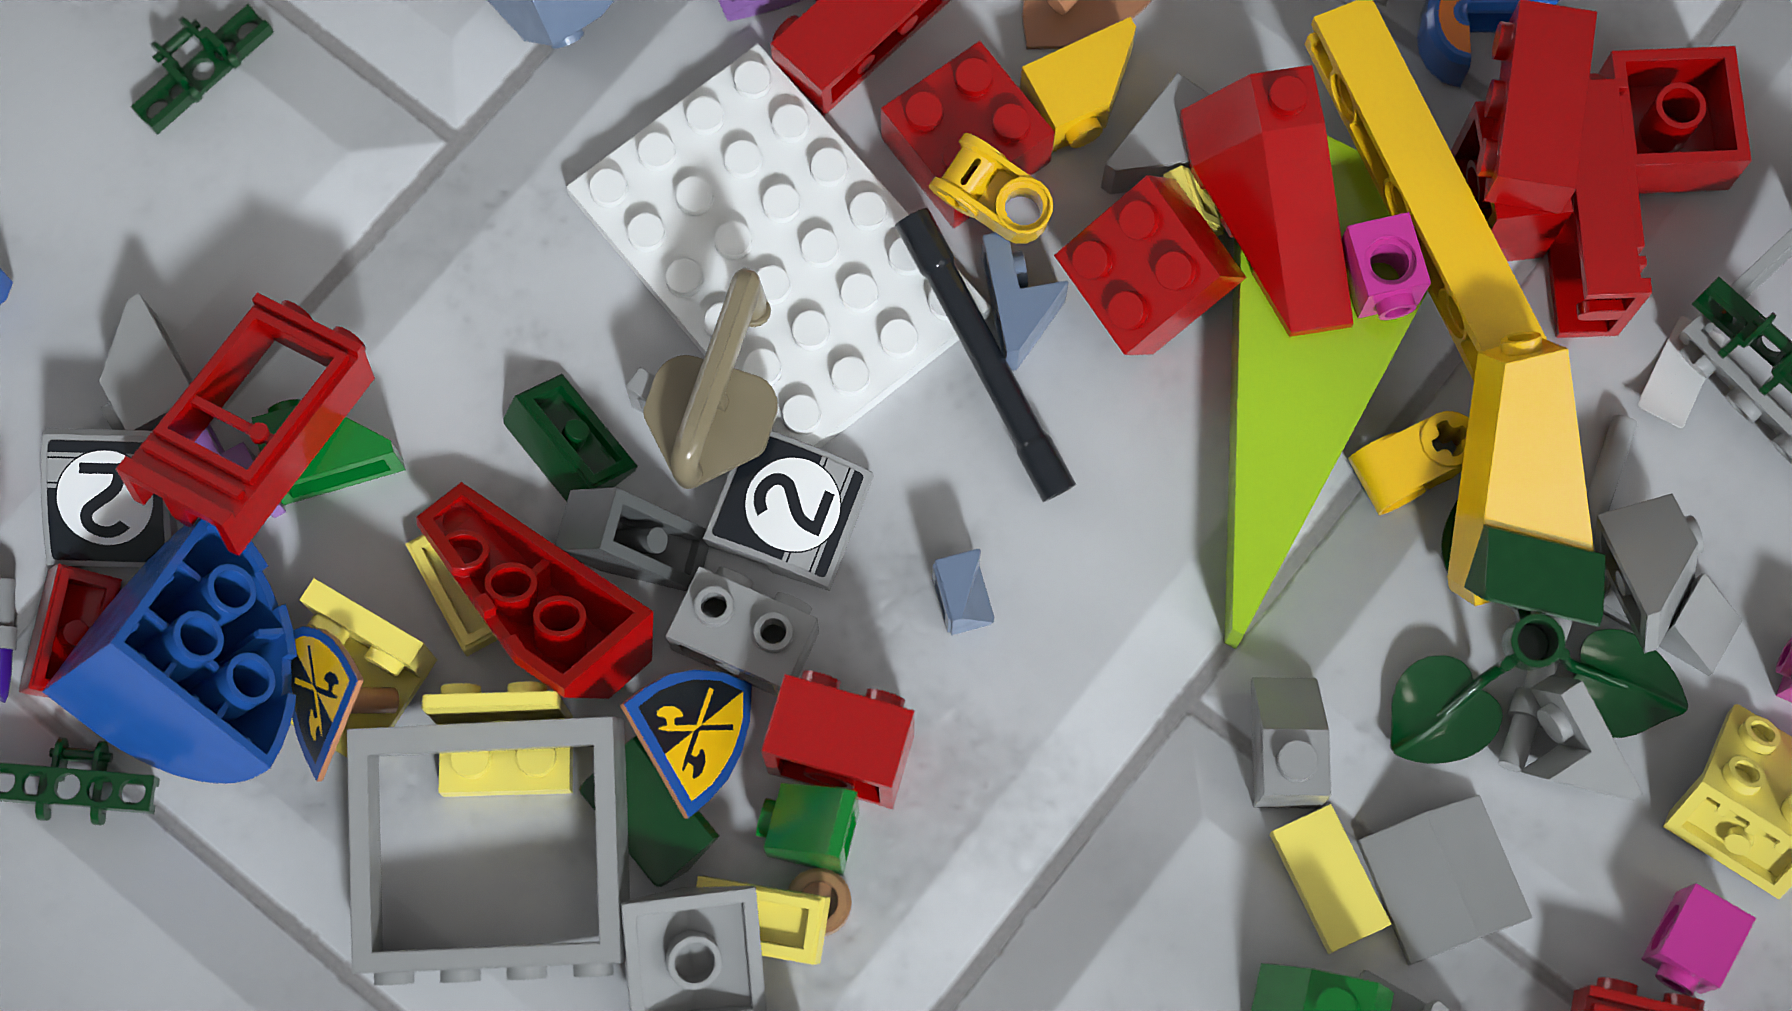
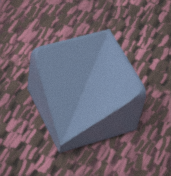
[932,549,994,636]

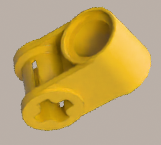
[928,133,1053,244]
[1348,411,1469,515]

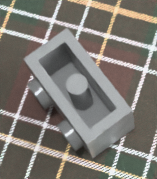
[666,566,819,697]

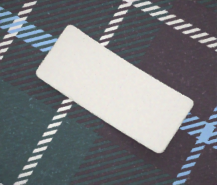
[1638,316,1725,428]

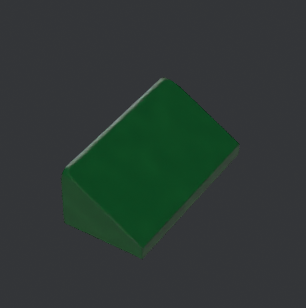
[503,374,638,502]
[1464,524,1605,627]
[579,736,719,887]

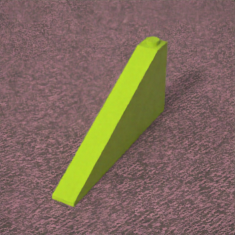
[1224,135,1428,649]

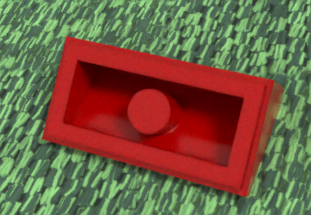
[19,563,122,698]

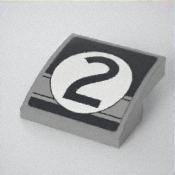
[41,428,178,568]
[703,431,874,591]

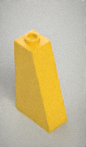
[1447,332,1594,606]

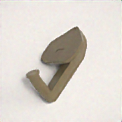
[643,268,778,489]

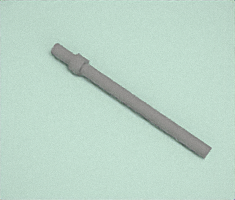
[1498,415,1637,772]

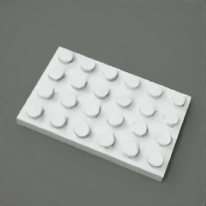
[566,44,991,449]

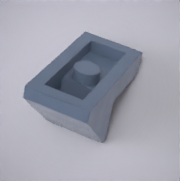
[981,233,1069,371]

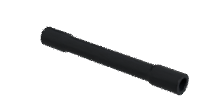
[895,208,1076,503]

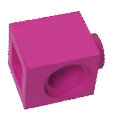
[1342,212,1431,320]
[1641,883,1756,996]

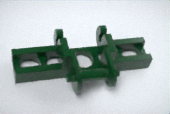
[130,4,274,135]
[1692,276,1792,396]
[0,737,160,825]

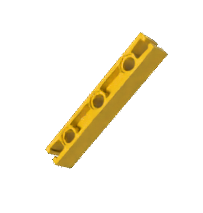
[1304,0,1547,381]

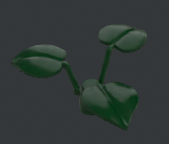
[1390,499,1688,764]

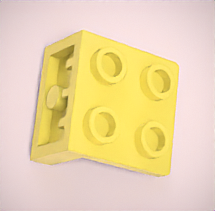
[291,578,437,758]
[422,681,573,797]
[1663,704,1792,899]

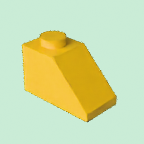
[1020,17,1136,153]

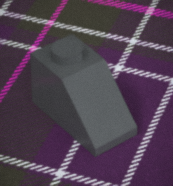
[555,487,709,591]

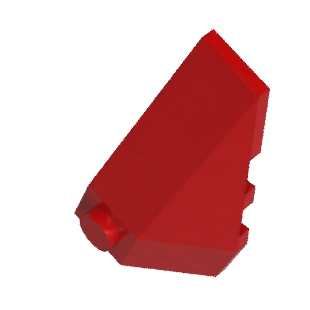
[1179,65,1354,337]
[416,482,653,699]

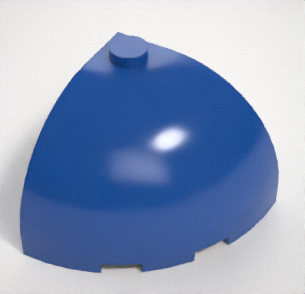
[42,518,297,784]

